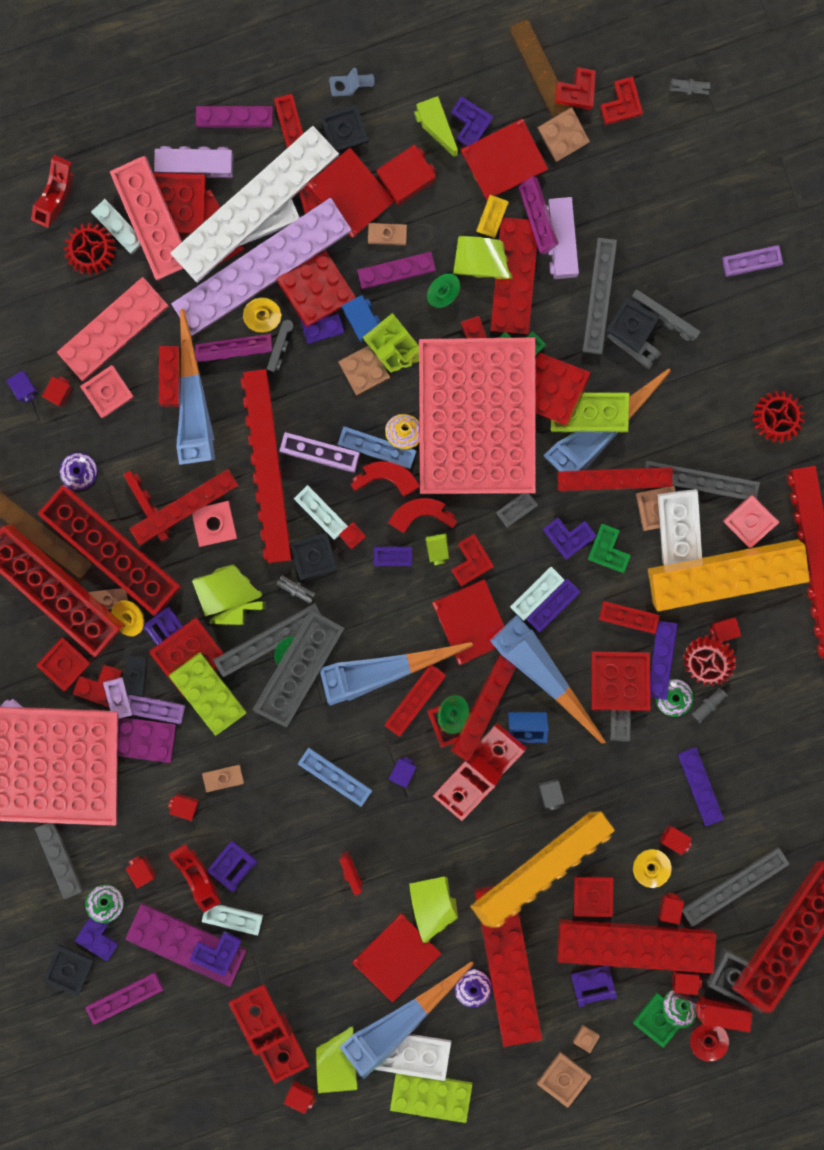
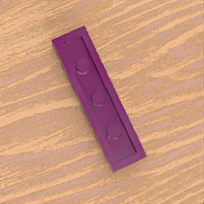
[196,106,273,128]
[519,176,559,254]
[357,252,436,290]
[195,334,273,362]
[85,971,164,1025]

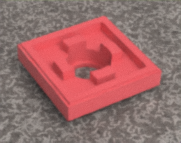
[192,501,237,547]

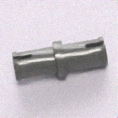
[670,78,710,95]
[276,575,316,604]
[692,688,727,723]

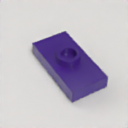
[374,547,412,566]

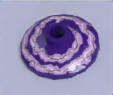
[60,453,97,490]
[454,969,492,1008]

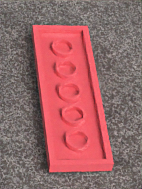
[110,156,184,280]
[57,277,169,382]

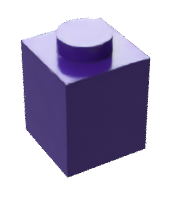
[6,371,39,403]
[389,756,416,788]

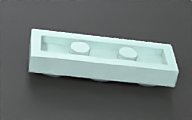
[91,199,141,255]
[294,485,348,540]
[510,567,564,621]
[202,905,263,935]

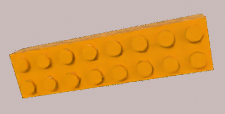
[648,539,809,611]
[470,812,615,928]

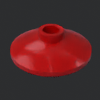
[690,1024,729,1062]

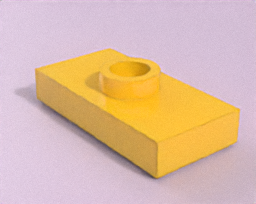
[476,195,509,238]

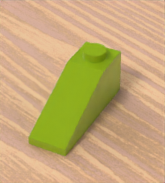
[414,96,458,156]
[426,534,449,565]

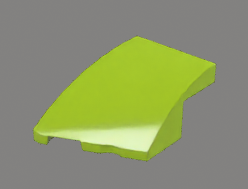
[453,236,512,279]
[363,313,419,372]
[192,564,262,616]
[210,602,266,625]
[409,877,458,943]
[316,1027,357,1093]

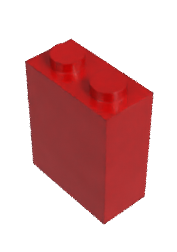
[376,144,437,206]
[695,996,753,1032]

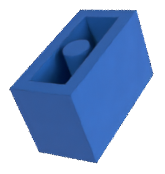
[342,295,381,343]
[507,713,548,743]

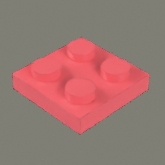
[80,365,135,419]
[723,494,779,548]

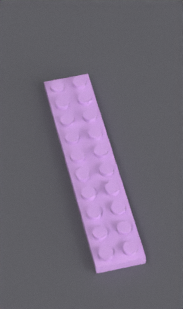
[171,198,352,337]

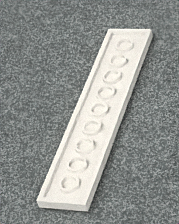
[171,126,339,283]

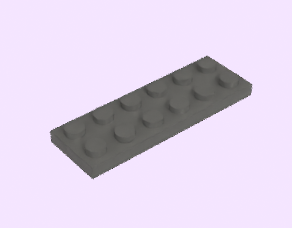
[253,609,344,728]

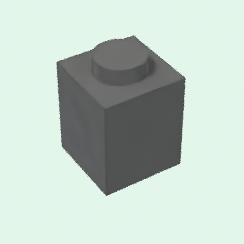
[539,779,564,810]

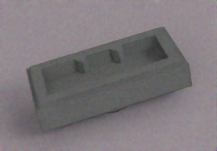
[496,493,538,528]
[610,710,631,742]

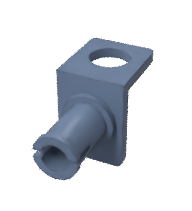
[329,68,374,96]

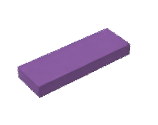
[722,245,783,277]
[128,695,186,724]

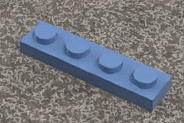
[338,427,416,469]
[298,748,372,807]

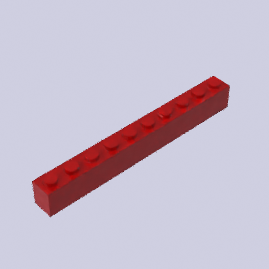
[241,369,292,563]
[787,466,824,659]

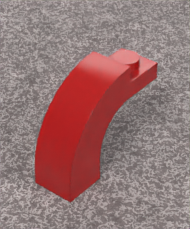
[31,155,74,228]
[351,462,420,497]
[388,498,457,534]
[169,844,221,913]

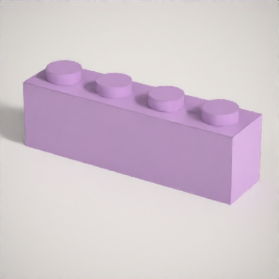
[154,146,234,178]
[546,197,579,279]
[280,432,360,473]

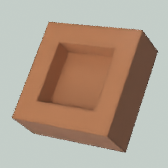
[573,1025,600,1053]

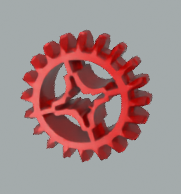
[64,223,116,275]
[752,391,805,443]
[684,635,736,686]

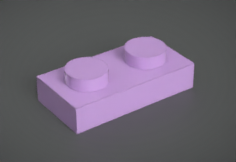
[103,677,132,719]

